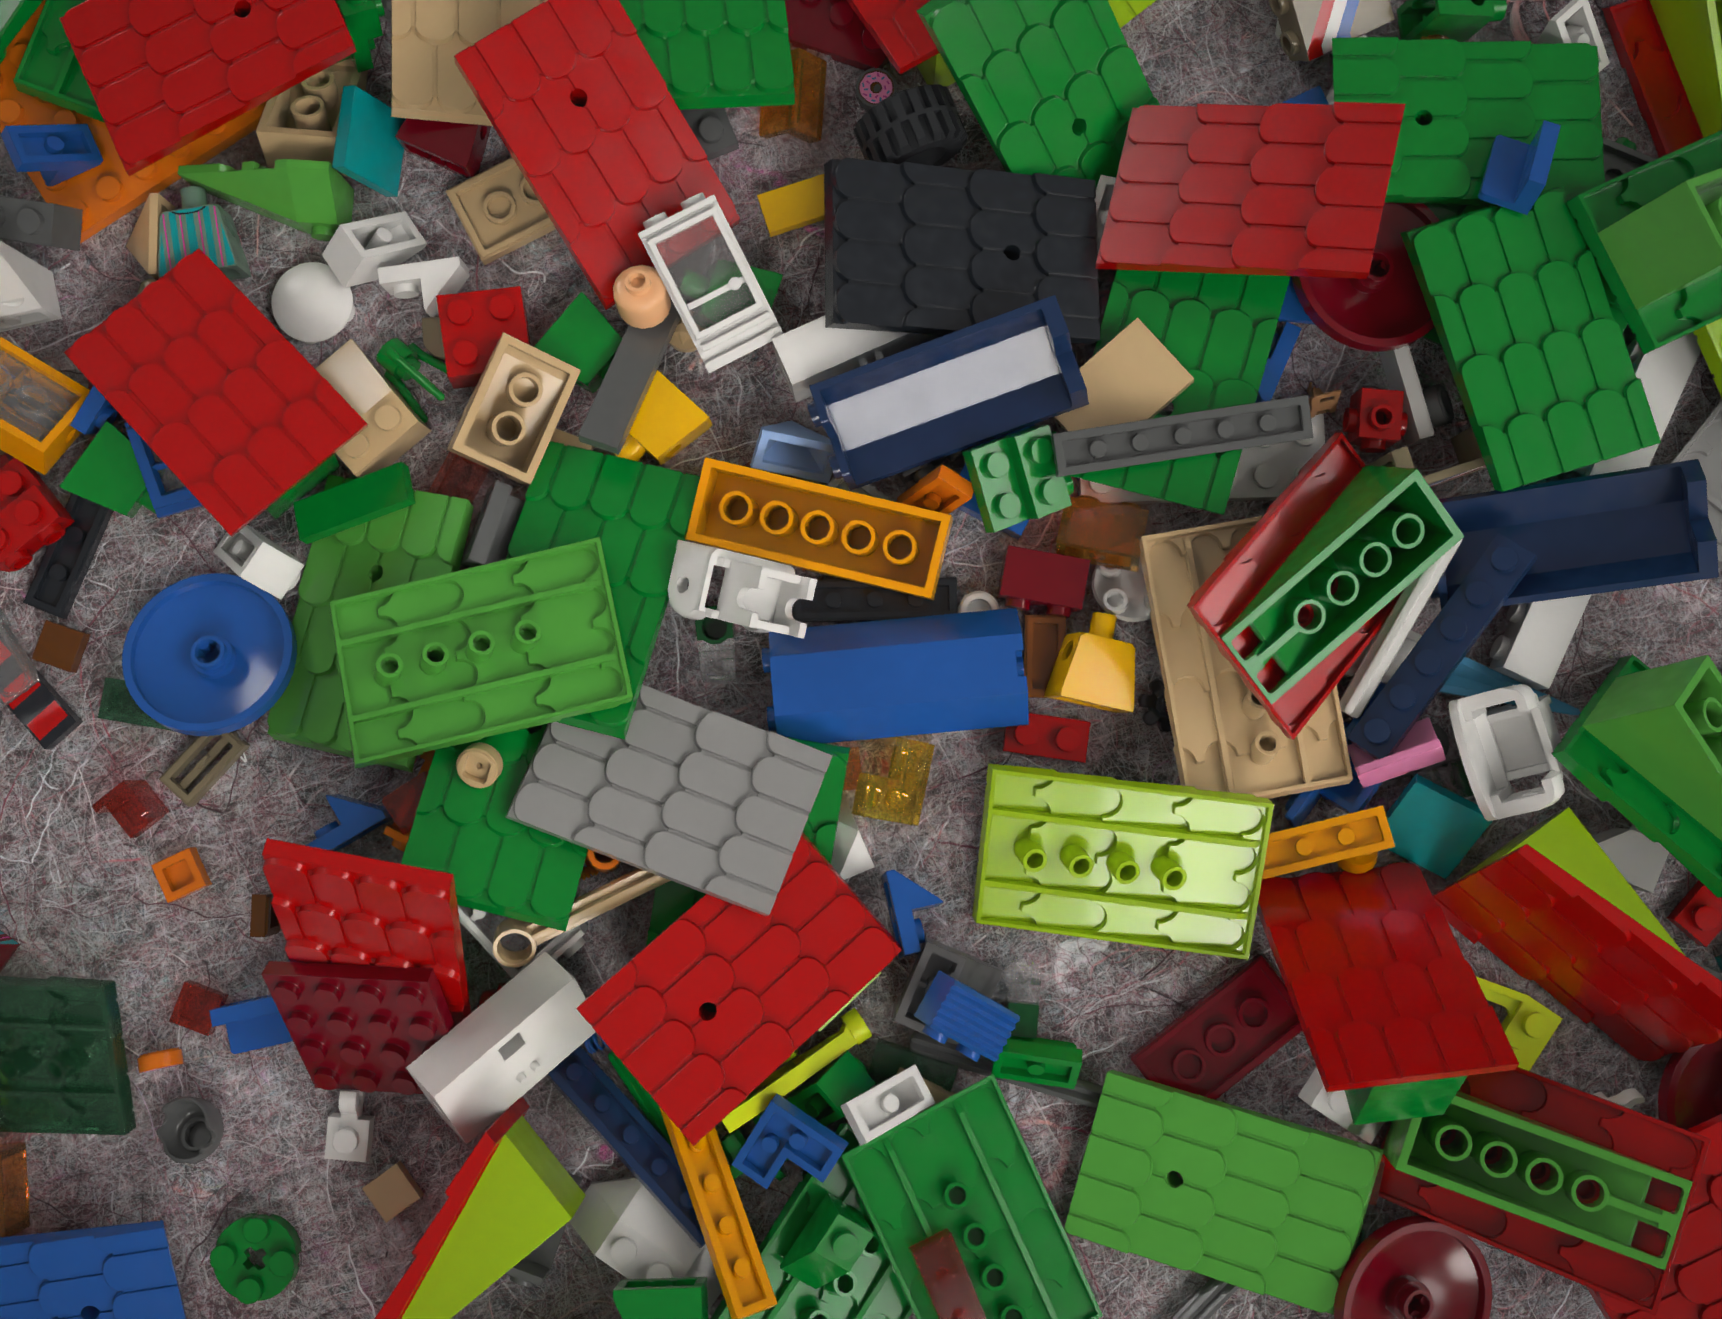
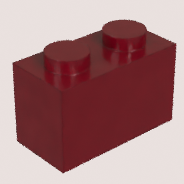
[997,545,1091,618]

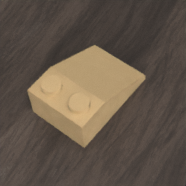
[256,58,368,176]
[446,333,581,485]
[315,338,431,477]

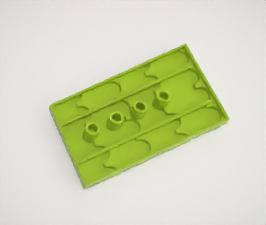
[972,763,1274,960]

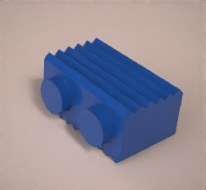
[914,970,1020,1062]

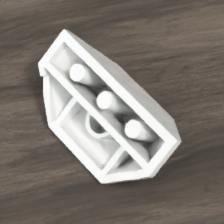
[569,1177,722,1311]

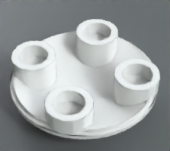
[271,262,355,344]
[1092,545,1151,622]

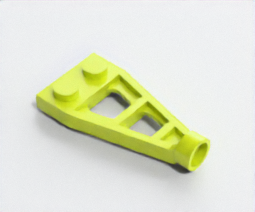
[1476,976,1563,1071]
[722,1008,872,1133]

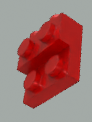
[0,458,75,572]

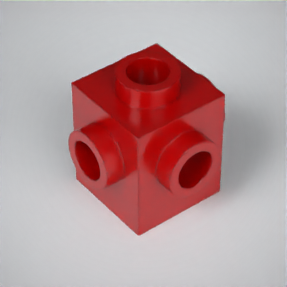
[1342,387,1408,453]

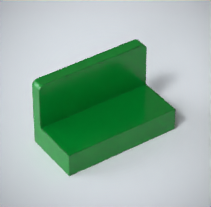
[990,1036,1082,1089]

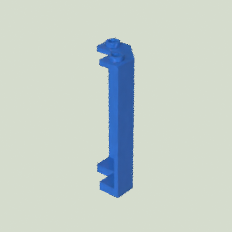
[762,608,1029,743]

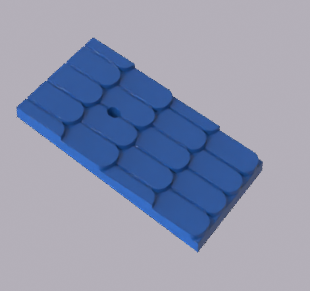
[0,1220,187,1319]

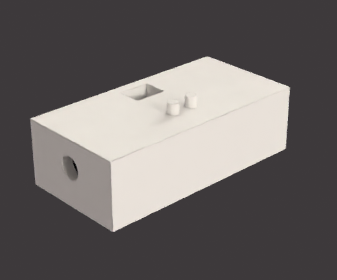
[772,315,944,403]
[406,952,596,1144]

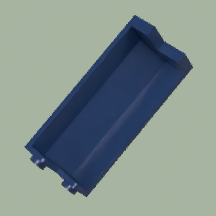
[807,295,1089,491]
[1430,459,1719,610]

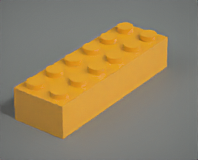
[685,457,953,600]

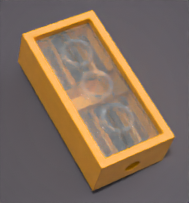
[0,336,90,475]

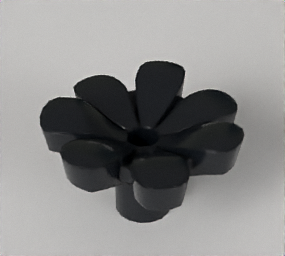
[1138,679,1171,733]

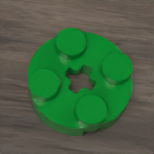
[210,1212,302,1304]

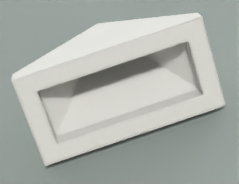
[831,791,875,880]

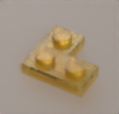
[851,737,935,826]

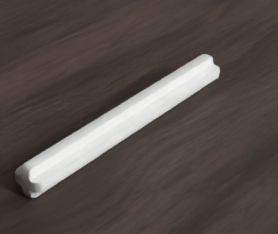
[1339,538,1463,718]

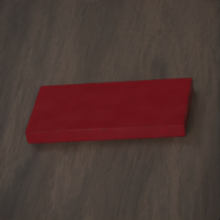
[1128,954,1303,1100]

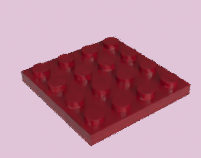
[261,961,455,1095]

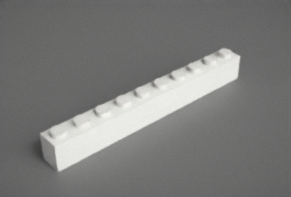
[1489,332,1701,690]

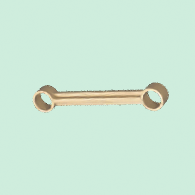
[493,868,671,968]

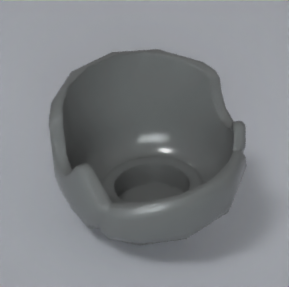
[156,1096,224,1164]

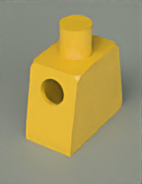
[613,370,713,465]
[1044,612,1135,713]

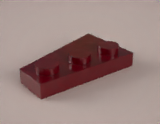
[785,0,889,71]

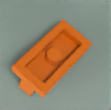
[896,464,974,514]

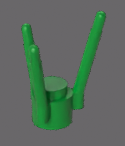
[376,338,447,423]

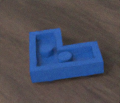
[731,1093,849,1189]

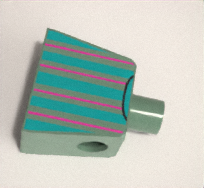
[158,186,251,280]

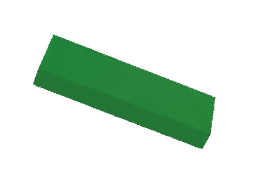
[293,462,416,544]

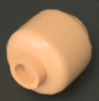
[613,265,671,329]

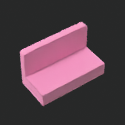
[1347,717,1446,788]

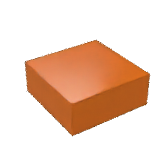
[151,847,212,903]

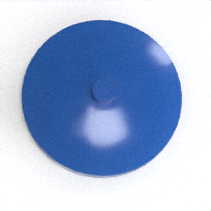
[122,573,297,736]

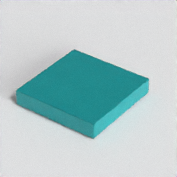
[332,85,407,197]
[1386,774,1492,879]

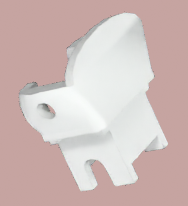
[668,540,817,639]
[1449,684,1565,821]

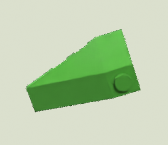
[178,159,354,241]

